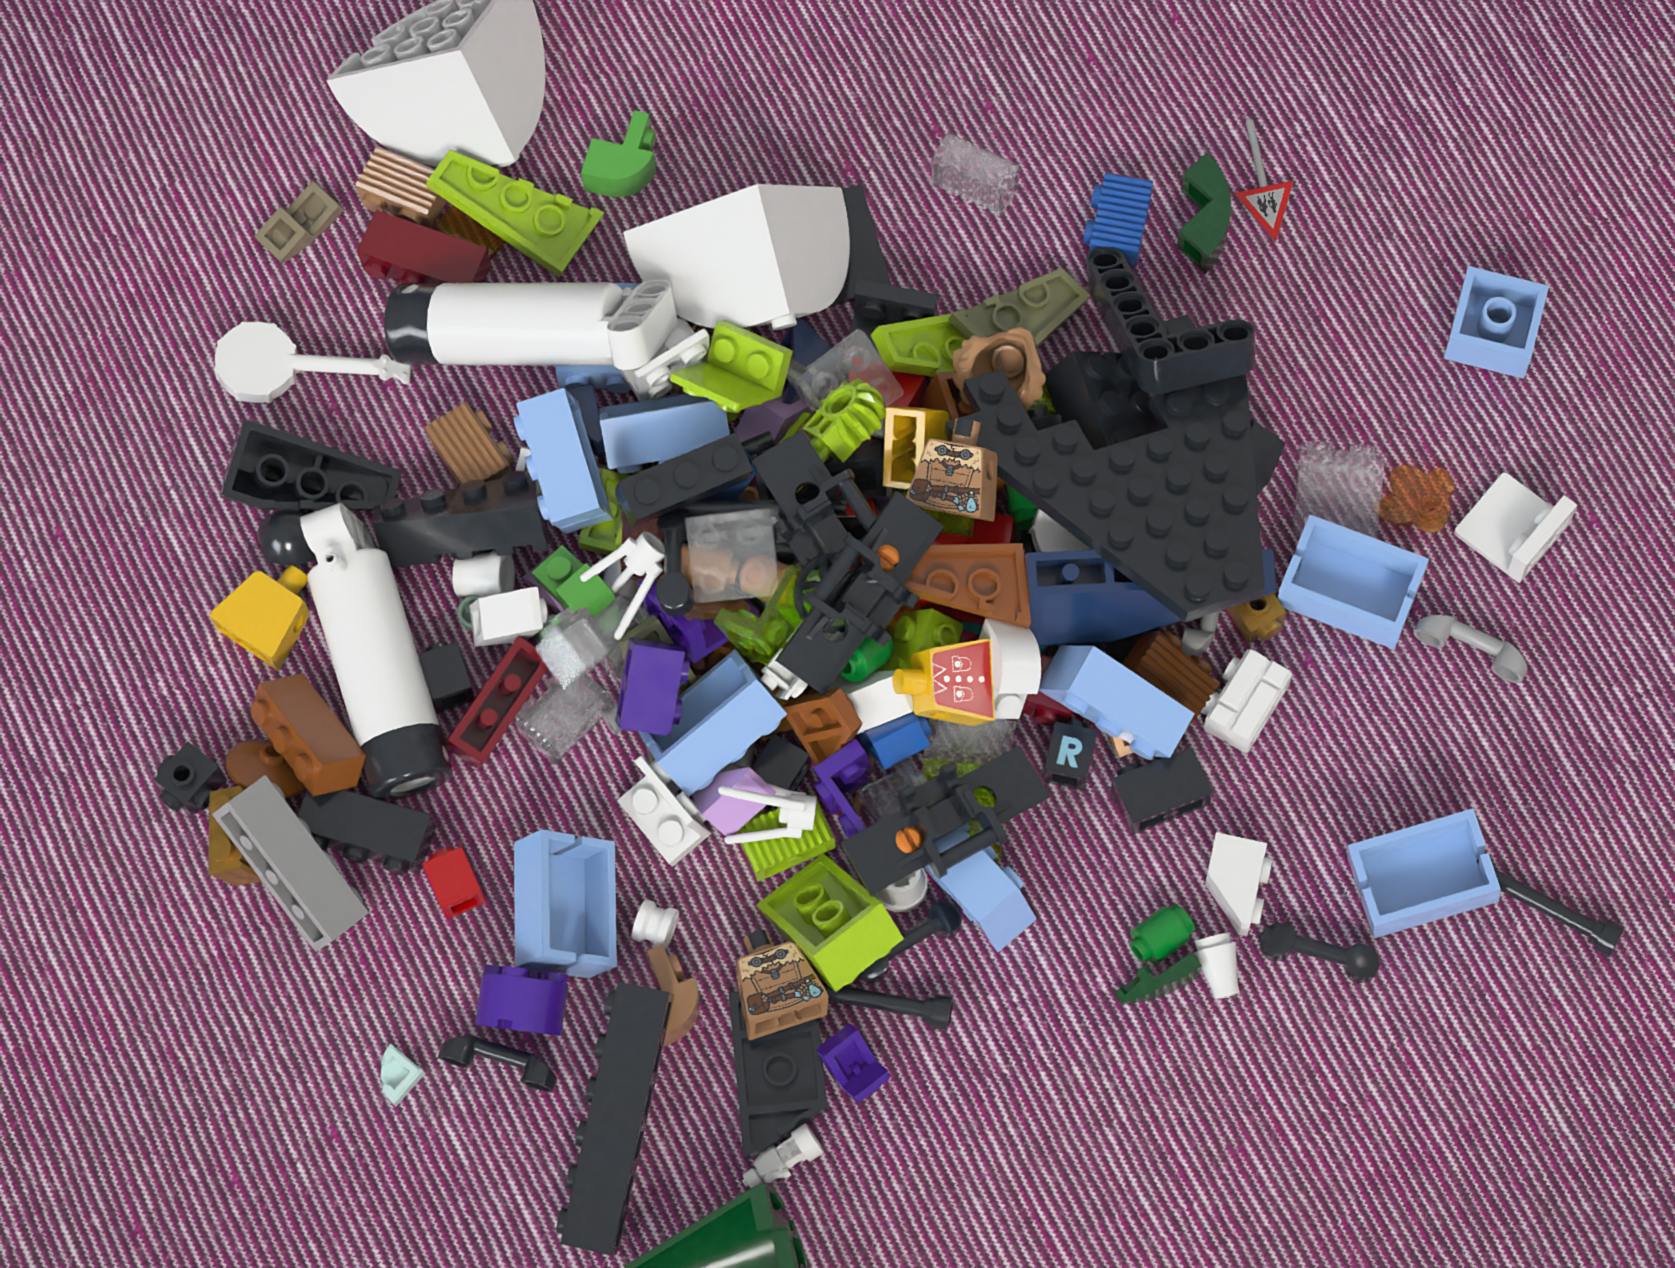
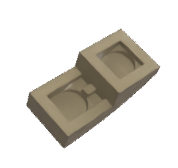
[254,181,345,263]

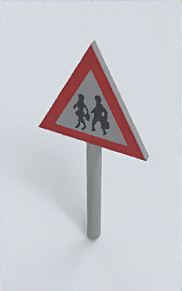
[1234,118,1294,243]

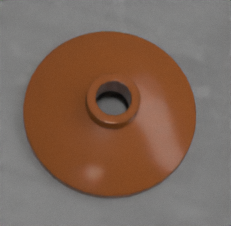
[225,739,306,799]

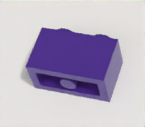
[615,637,690,736]

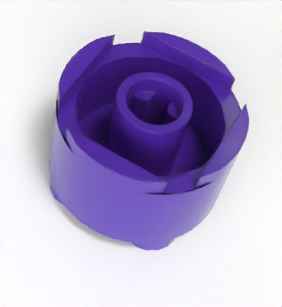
[475,964,568,1036]

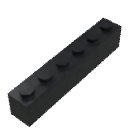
[556,981,674,1255]

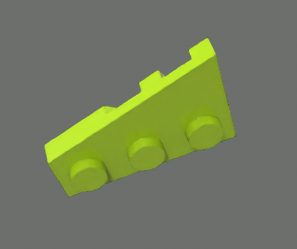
[871,313,968,377]

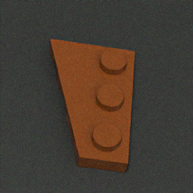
[902,543,1031,629]

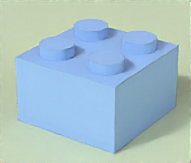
[1444,266,1549,379]

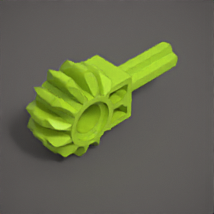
[797,378,886,492]

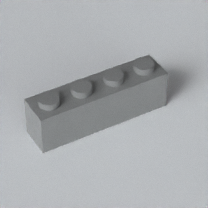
[212,775,369,952]

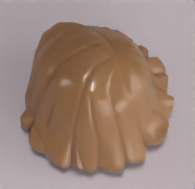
[953,327,1046,412]

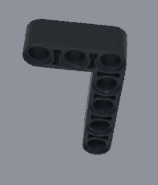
[1087,247,1256,394]

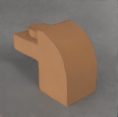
[647,944,700,1047]

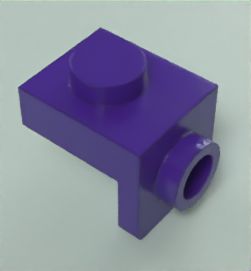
[815,1023,891,1102]

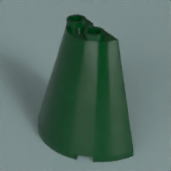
[624,1183,809,1268]

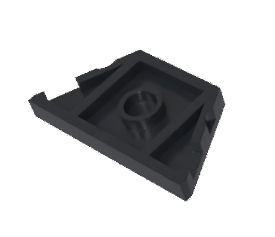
[729,992,828,1160]

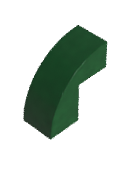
[1177,153,1231,273]

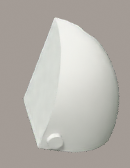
[326,0,545,167]
[623,184,850,330]

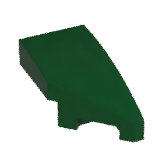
[1114,952,1202,1005]

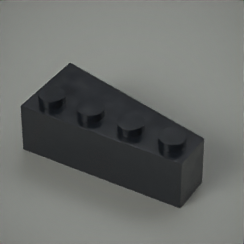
[372,471,548,567]

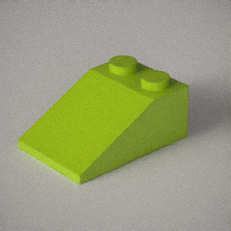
[756,853,904,992]

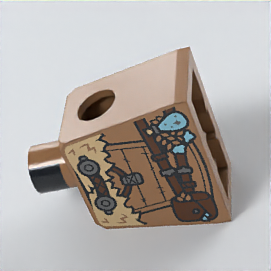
[906,418,998,522]
[736,930,828,1040]

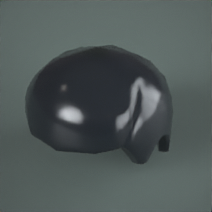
[257,508,316,565]

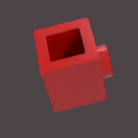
[422,846,486,920]

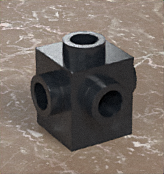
[153,741,227,817]

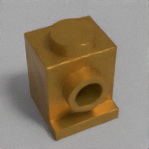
[1225,593,1287,644]

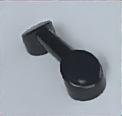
[656,511,695,617]
[858,901,962,983]
[1259,923,1379,983]
[438,1036,557,1092]

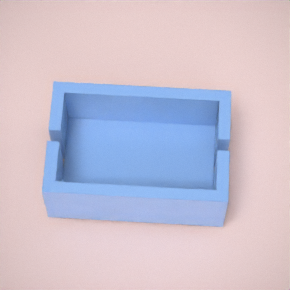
[514,388,613,534]
[599,393,730,473]
[1277,515,1429,650]
[638,649,787,797]
[1347,808,1501,938]
[514,829,617,978]

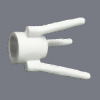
[580,531,665,640]
[718,783,817,844]

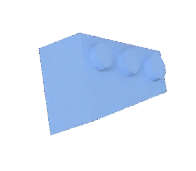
[1038,645,1195,760]
[924,823,1037,952]

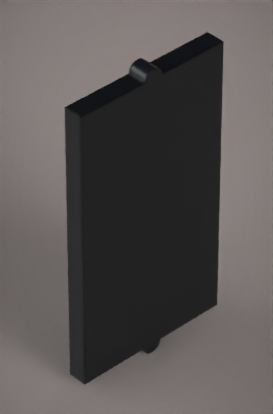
[828,184,892,307]

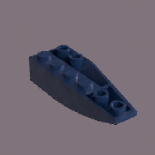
[1024,549,1277,646]

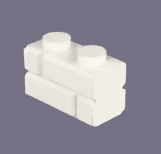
[1201,649,1292,753]

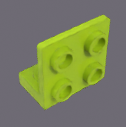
[670,320,793,413]

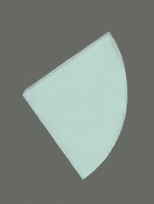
[380,1044,425,1107]

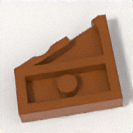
[782,688,863,766]

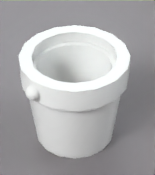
[452,549,515,597]
[874,868,927,912]

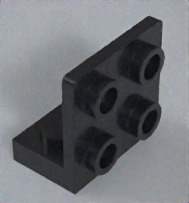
[841,279,938,374]

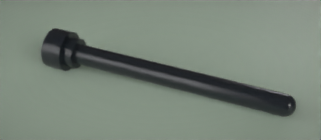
[1477,860,1625,957]
[821,982,954,1031]

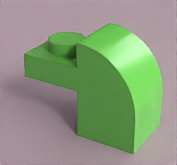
[581,110,657,197]
[531,545,624,646]

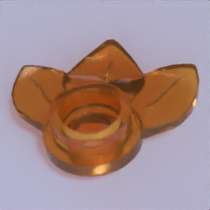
[1373,465,1454,532]

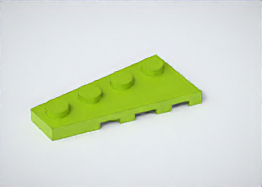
[425,150,605,278]

